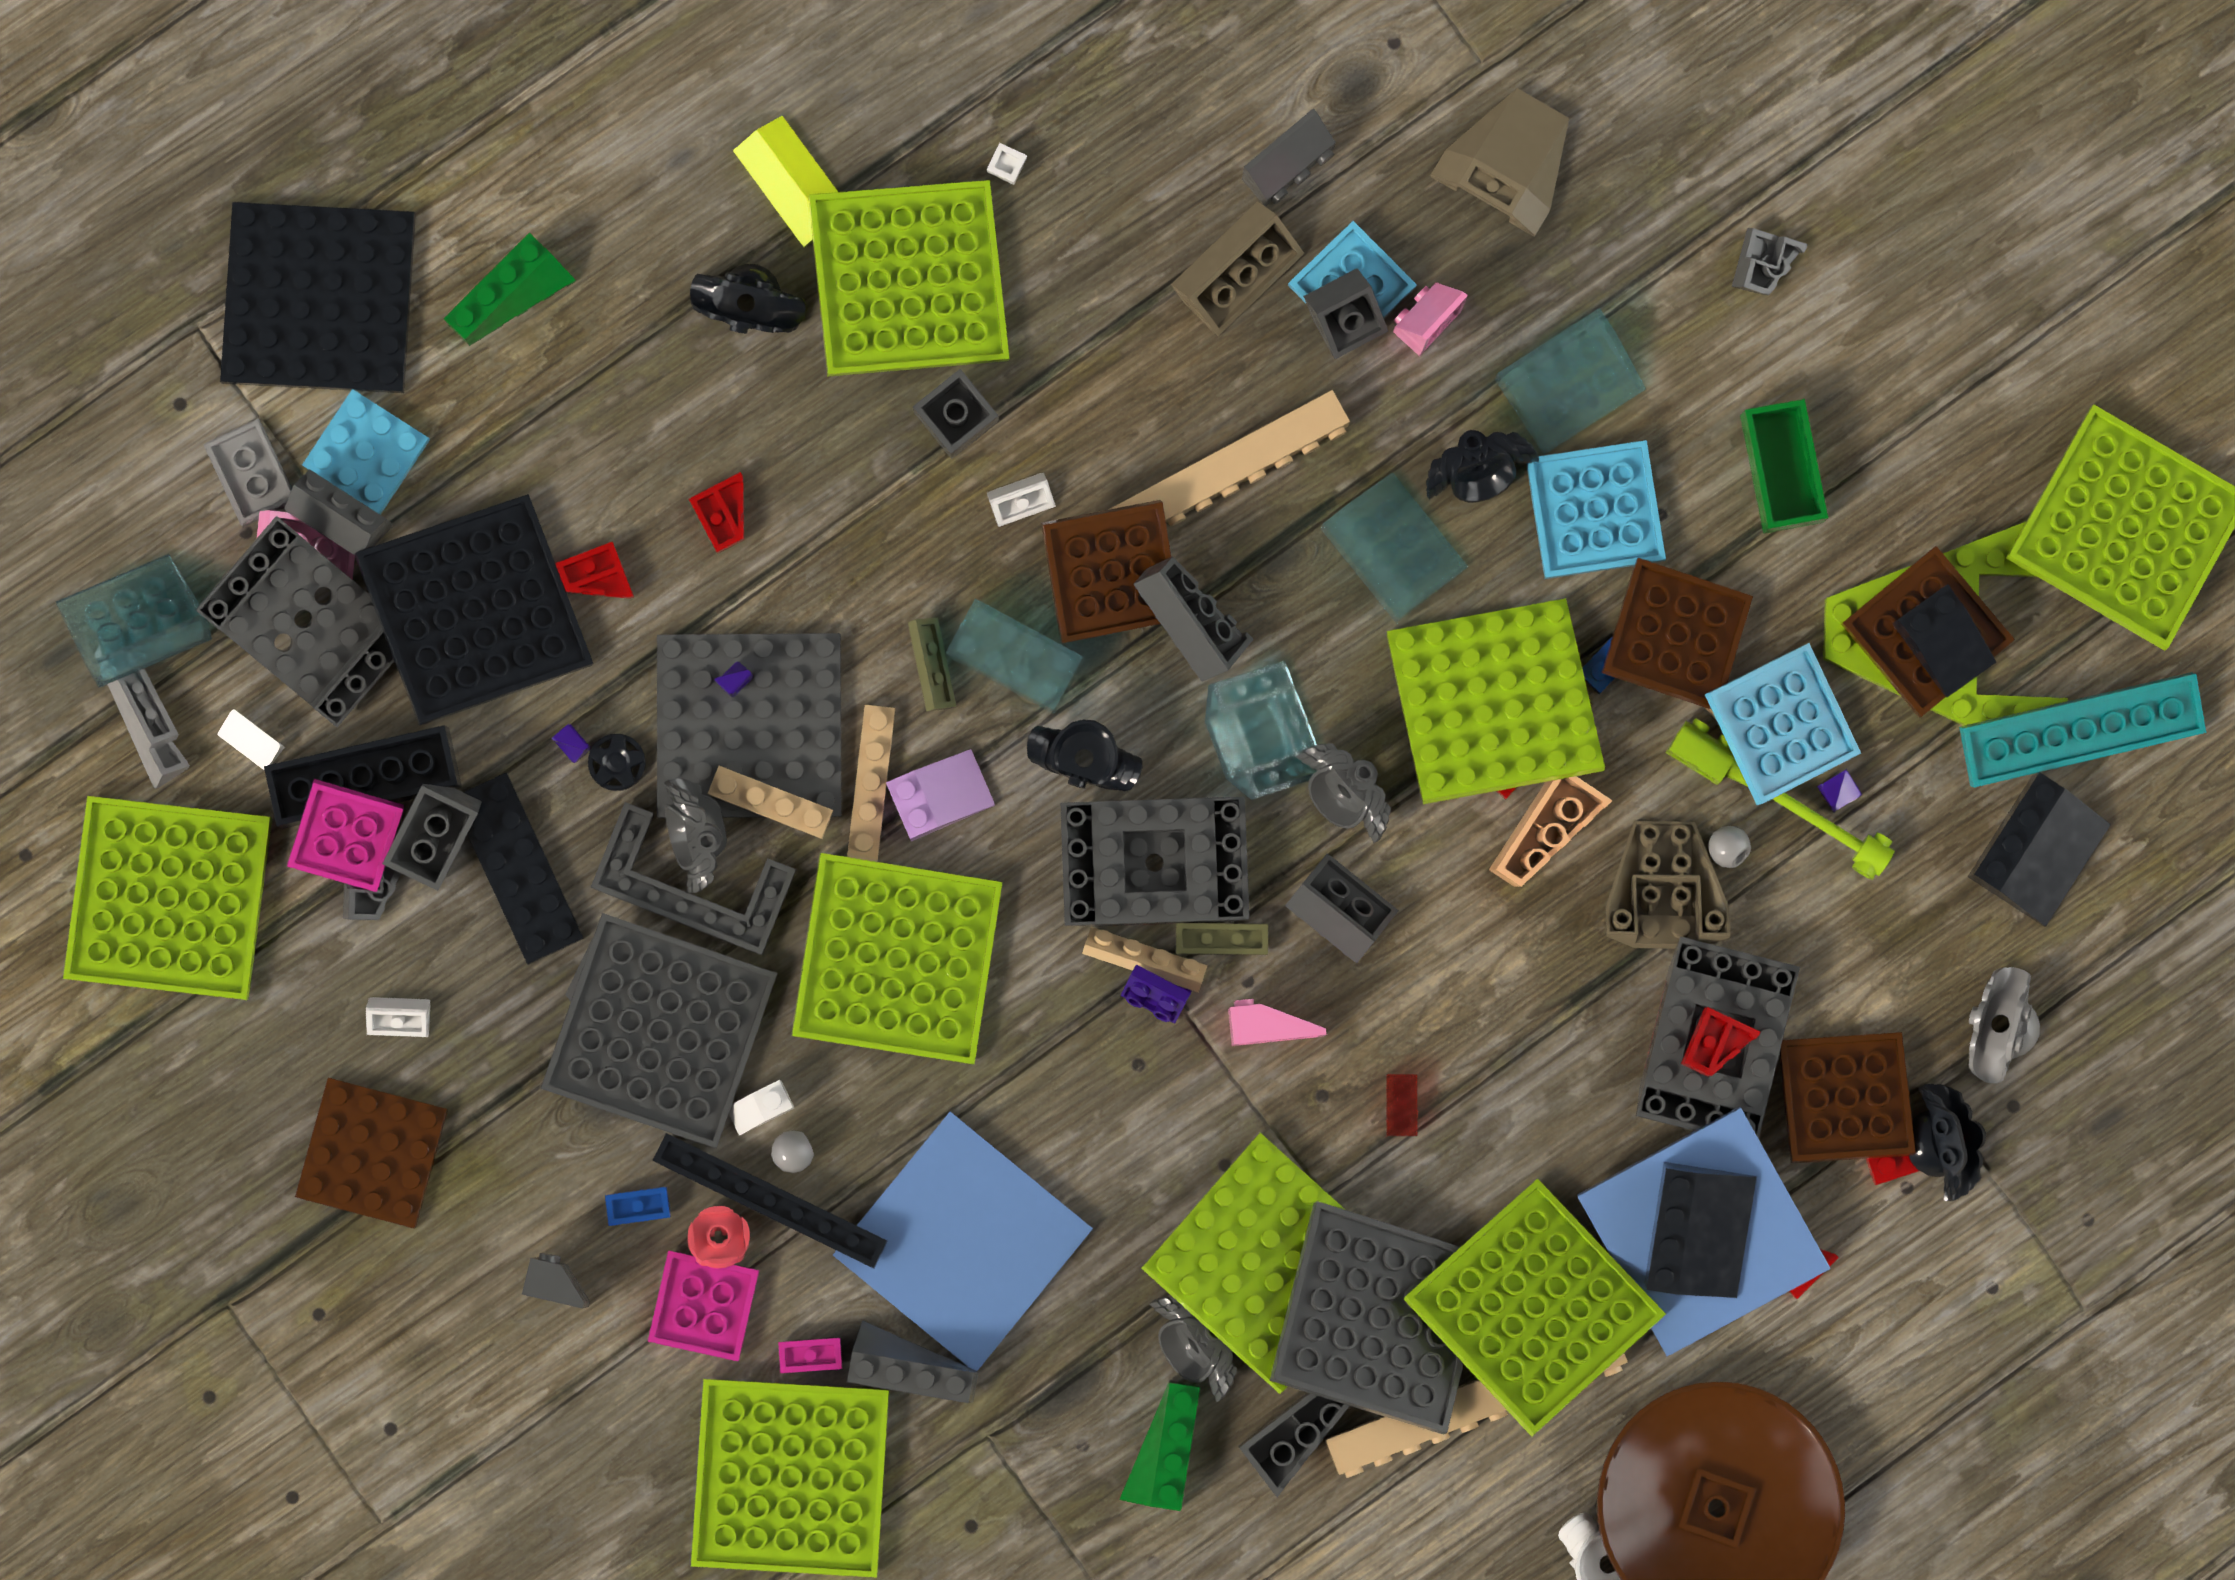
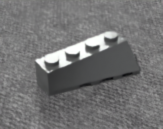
[1134,557,1253,682]
[847,1320,978,1403]
[1238,1392,1349,1497]

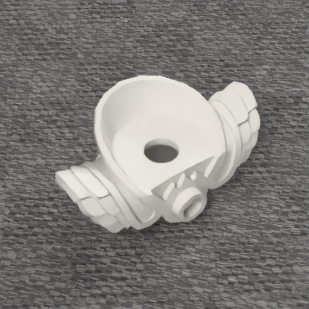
[1558,1512,1621,1580]

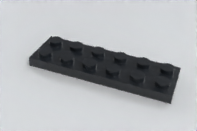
[463,772,584,965]

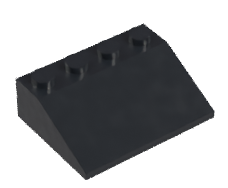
[1968,772,2111,927]
[1644,1162,1757,1298]

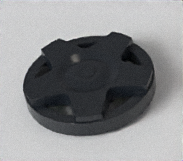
[588,734,646,791]

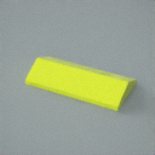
[733,116,838,248]

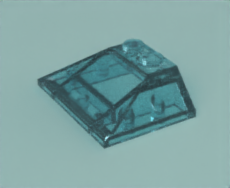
[1205,661,1317,800]

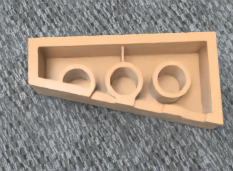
[1489,776,1612,887]

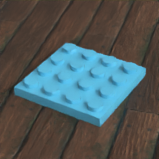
[1526,440,1666,579]
[1705,643,1861,805]

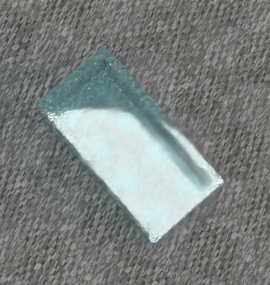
[946,598,1083,714]

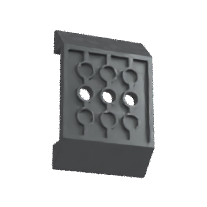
[195,516,394,727]

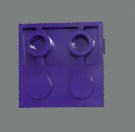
[1121,964,1192,1024]

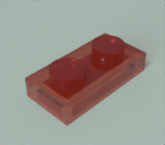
[1386,1074,1418,1136]

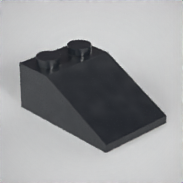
[1892,584,1996,698]

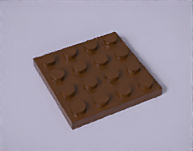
[1041,500,1171,643]
[1841,546,2015,718]
[1602,558,1753,710]
[1779,1032,1916,1164]
[295,1078,448,1229]

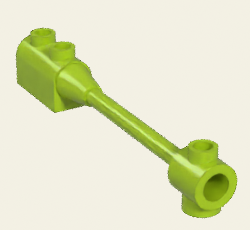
[1665,718,1895,880]

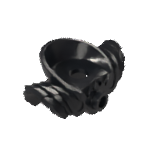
[690,264,806,334]
[1426,430,1539,503]
[1027,719,1143,792]
[1909,1084,1986,1201]

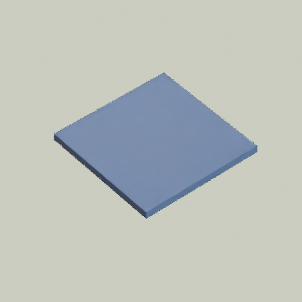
[1577,1106,1831,1356]
[833,1112,1093,1371]

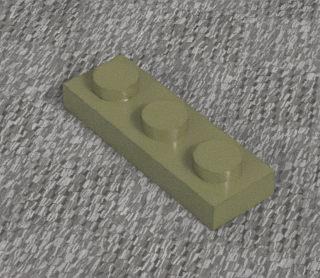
[908,617,957,711]
[1176,923,1268,955]

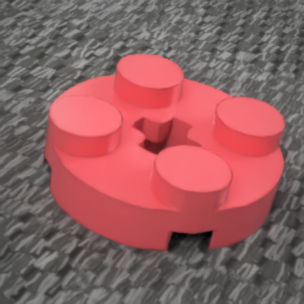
[688,1206,750,1268]

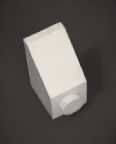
[729,1080,795,1136]

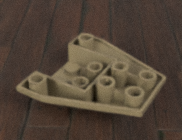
[1430,88,1569,237]
[1606,821,1730,949]

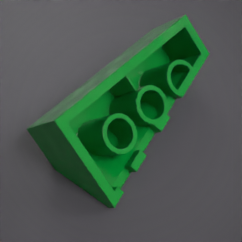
[444,232,576,346]
[1119,1381,1200,1511]

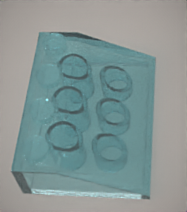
[1495,308,1646,455]
[1321,472,1468,624]
[56,554,212,688]

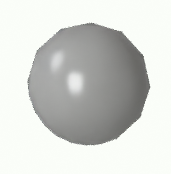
[1709,826,1751,868]
[771,1130,814,1173]

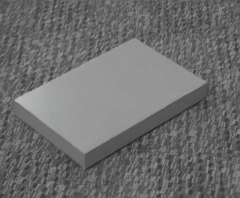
[203,418,292,528]

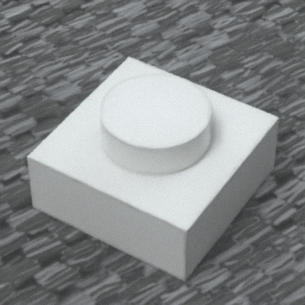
[987,143,1027,185]

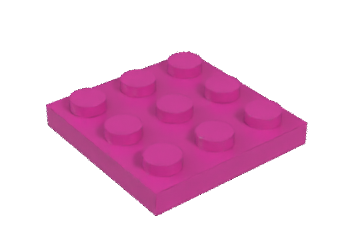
[287,779,404,892]
[648,1250,760,1362]

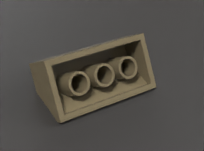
[1171,201,1305,336]

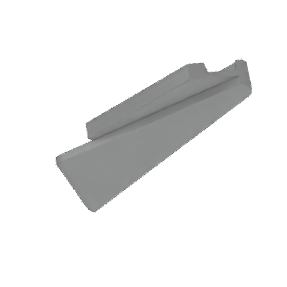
[95,643,190,789]

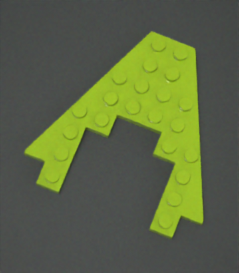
[1823,522,2068,726]

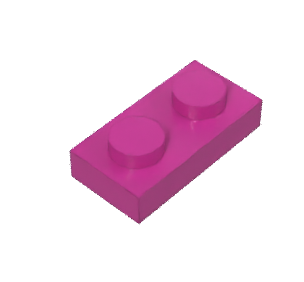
[778,1338,843,1373]

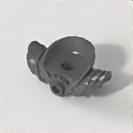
[1296,743,1391,843]
[664,778,727,893]
[1149,1296,1237,1402]

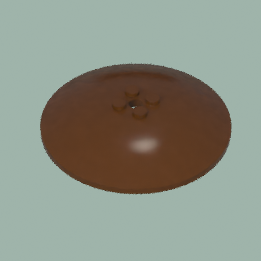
[1597,1382,1845,1580]

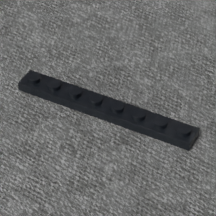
[652,1133,888,1269]

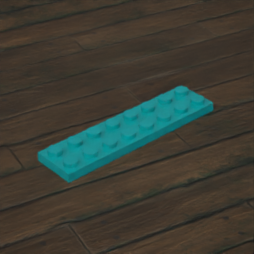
[1959,672,2206,788]

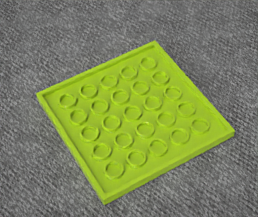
[808,180,1010,377]
[2006,404,2235,651]
[1387,598,1605,804]
[63,796,272,1000]
[791,853,1003,1065]
[1141,1133,1345,1394]
[1404,1179,1666,1437]
[691,1379,889,1578]

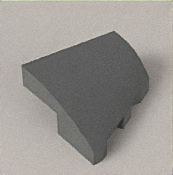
[1732,228,1808,295]
[343,866,401,920]

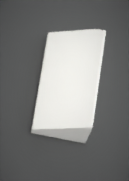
[987,473,1056,527]
[217,709,285,769]
[366,997,430,1037]

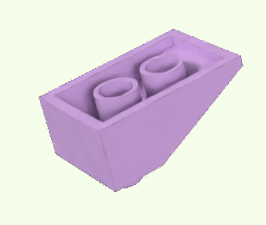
[886,749,995,842]

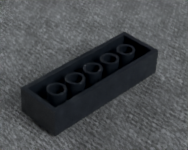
[264,725,462,829]

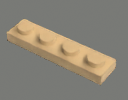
[707,766,833,839]
[1082,927,1208,993]

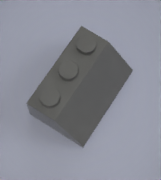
[1242,108,1336,207]
[284,469,393,555]
[382,784,482,891]
[1285,853,1399,963]

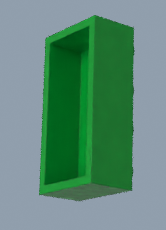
[1740,399,1828,534]

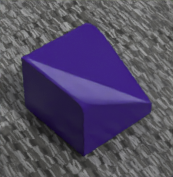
[714,661,753,698]
[552,724,591,763]
[1817,769,1862,812]

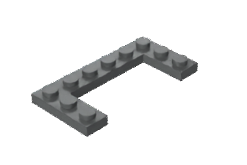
[591,802,797,955]

